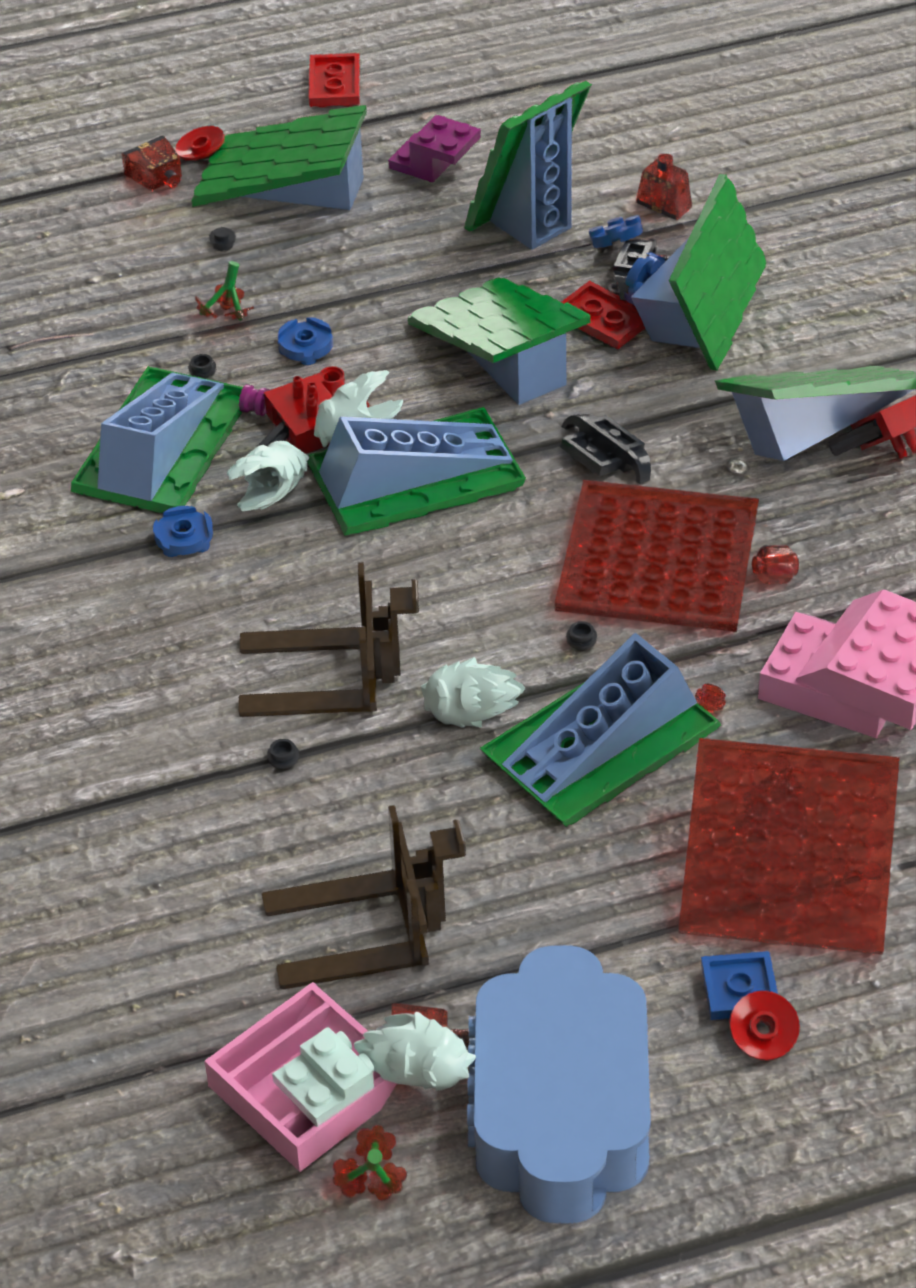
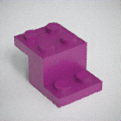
[388,115,481,183]

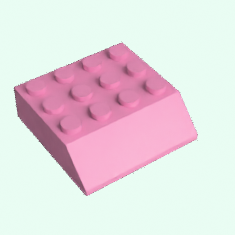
[795,589,916,730]
[758,612,886,738]
[205,982,397,1172]

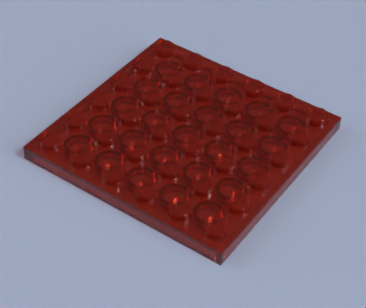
[555,480,759,632]
[679,738,900,955]

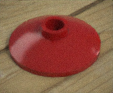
[175,126,225,160]
[730,991,800,1060]

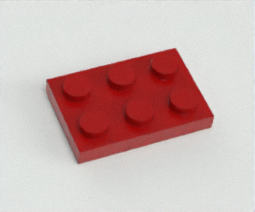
[309,53,360,108]
[561,280,645,349]

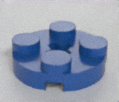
[588,215,643,248]
[624,252,665,306]
[278,318,333,365]
[153,506,213,557]

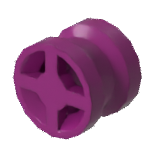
[239,384,269,416]

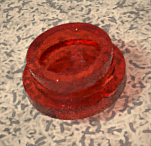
[695,684,726,712]

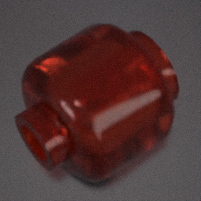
[751,545,799,584]

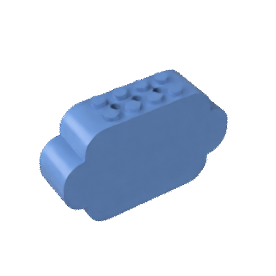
[467,945,651,1223]

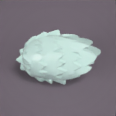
[314,370,403,447]
[227,441,309,511]
[421,657,525,728]
[354,1012,476,1091]

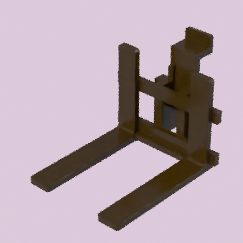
[238,562,419,717]
[262,805,466,990]

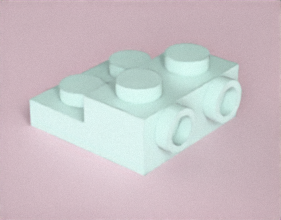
[272,1027,374,1127]

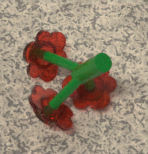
[195,261,254,321]
[333,1125,407,1201]

